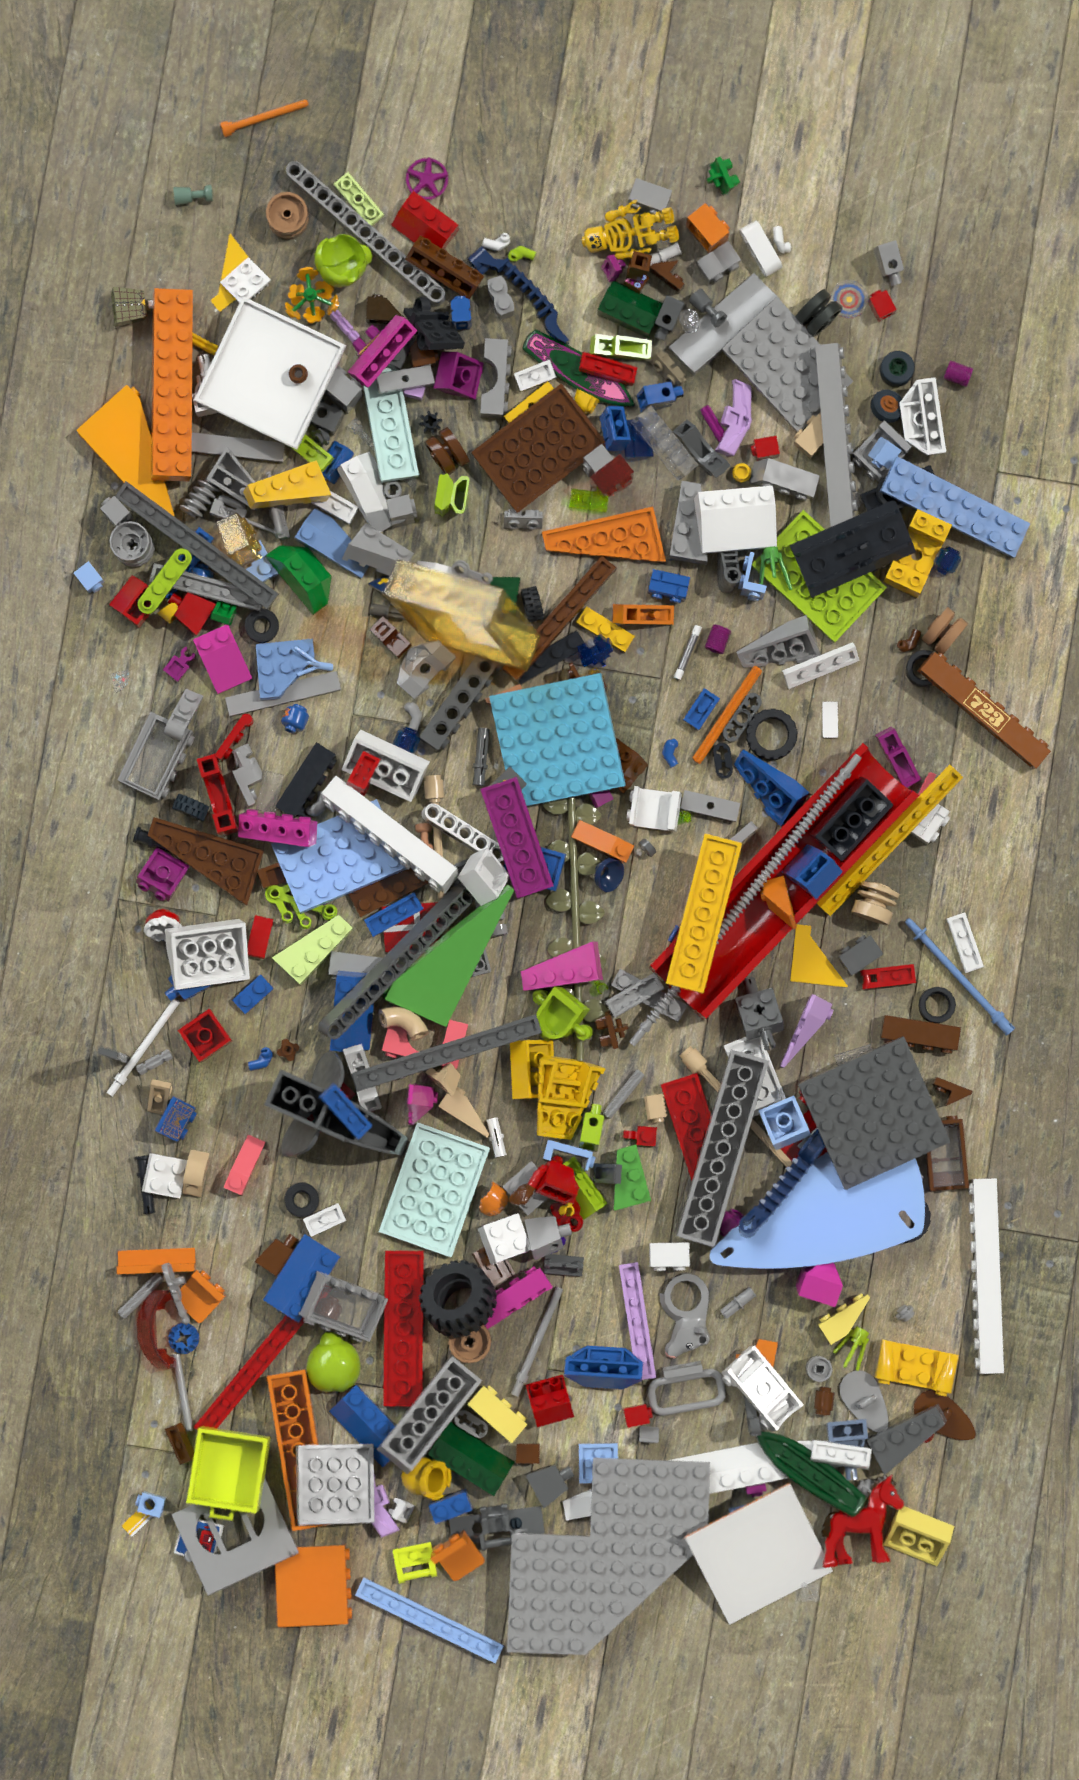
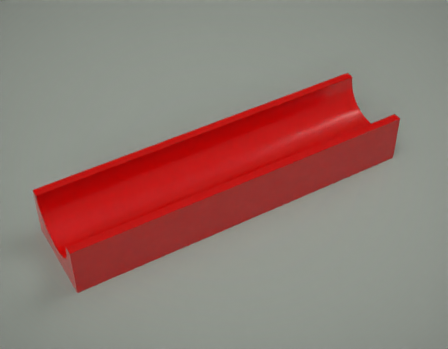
[649,743,919,1021]

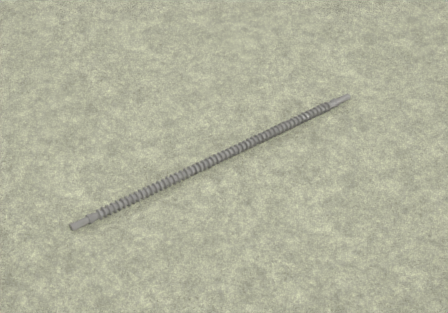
[629,754,862,1047]

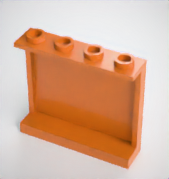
[275,1544,352,1627]

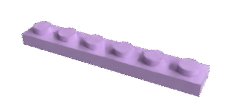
[619,1262,656,1380]

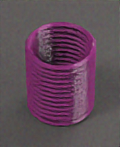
[943,360,973,387]
[704,624,731,654]

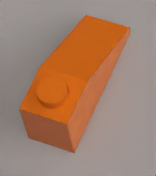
[612,604,674,625]
[571,820,634,863]
[760,876,797,929]

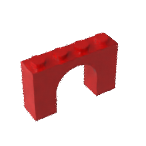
[196,754,238,837]

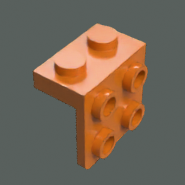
[181,1270,226,1323]
[430,1530,485,1581]

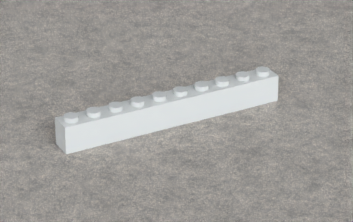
[968,1178,1004,1374]

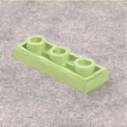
[334,172,384,226]

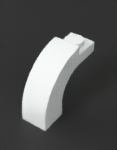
[343,1044,382,1112]

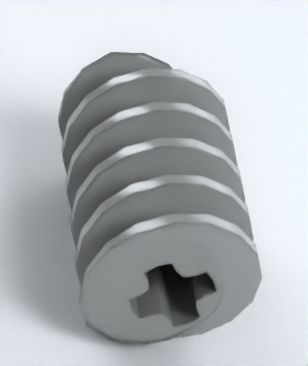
[180,478,220,520]

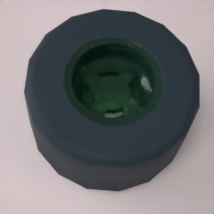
[880,351,915,387]

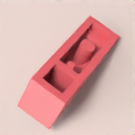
[223,1135,266,1195]

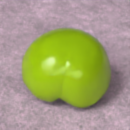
[314,234,372,287]
[306,1331,361,1392]

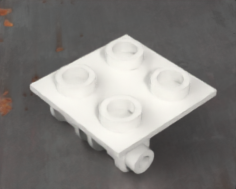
[220,258,271,303]

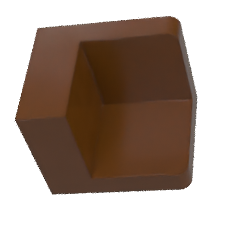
[257,862,286,890]
[516,1443,540,1464]

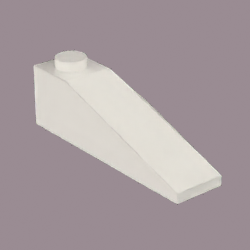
[337,452,391,533]

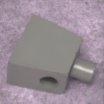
[873,240,904,286]
[524,1216,572,1260]

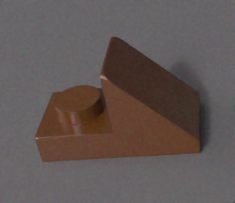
[649,260,685,294]
[932,1077,973,1106]

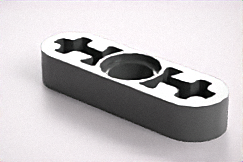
[723,693,762,742]

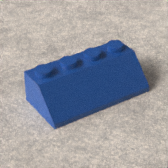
[330,970,374,1052]
[263,1234,340,1323]
[329,1385,396,1467]

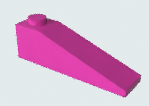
[408,1084,438,1125]

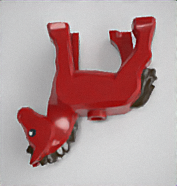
[821,1474,904,1568]

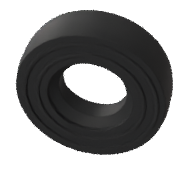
[245,608,279,643]
[284,1182,319,1217]

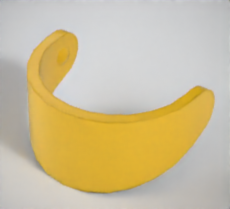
[157,603,178,624]

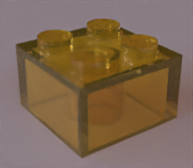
[216,513,262,567]

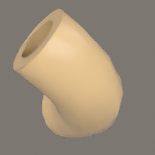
[378,1007,429,1041]

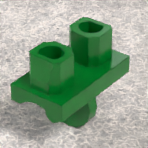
[707,156,740,195]

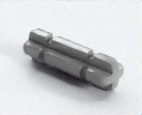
[136,1049,173,1075]

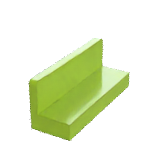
[563,1156,608,1220]

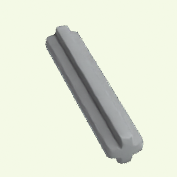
[603,1070,644,1119]
[118,1273,164,1318]

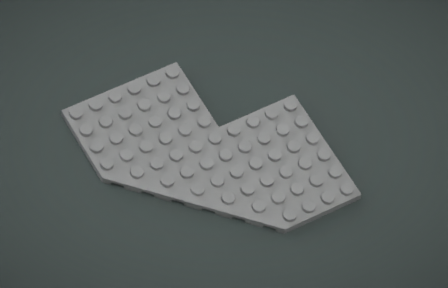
[507,1457,710,1655]

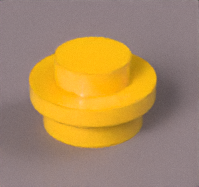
[732,463,751,482]

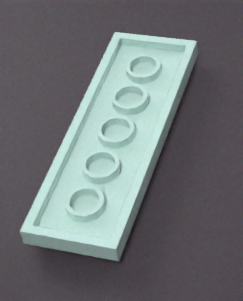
[363,367,419,483]

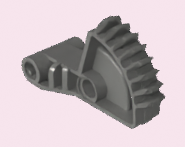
[717,550,741,594]

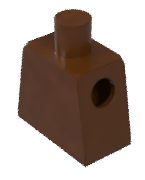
[255,1233,299,1277]

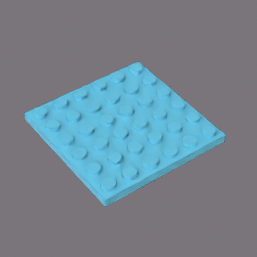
[489,673,626,806]

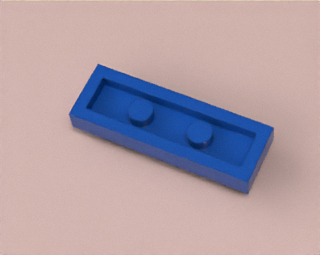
[364,892,424,937]
[319,1083,372,1140]

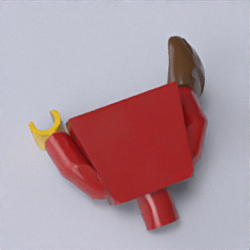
[509,1156,579,1216]

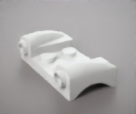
[722,1346,803,1431]

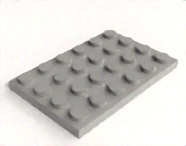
[721,297,853,432]

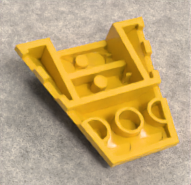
[537,1056,606,1140]

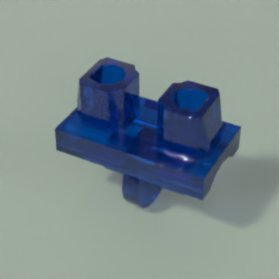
[578,634,614,668]

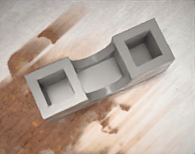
[386,494,417,528]

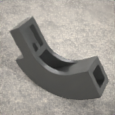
[673,420,730,478]

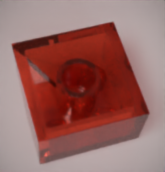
[589,454,634,498]

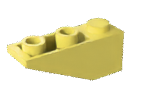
[817,1293,870,1345]

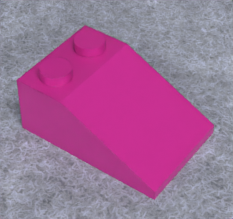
[193,624,252,694]

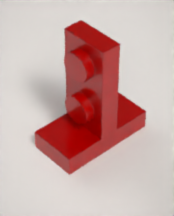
[346,751,381,797]

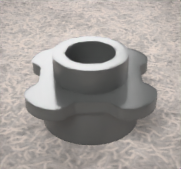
[311,428,330,447]

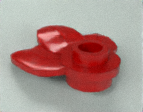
[550,1200,584,1232]

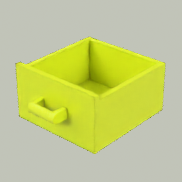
[186,1426,271,1521]

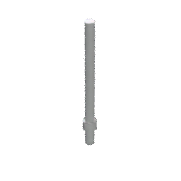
[511,1287,563,1397]

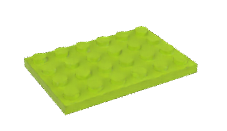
[752,510,887,643]

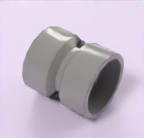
[805,1356,832,1382]

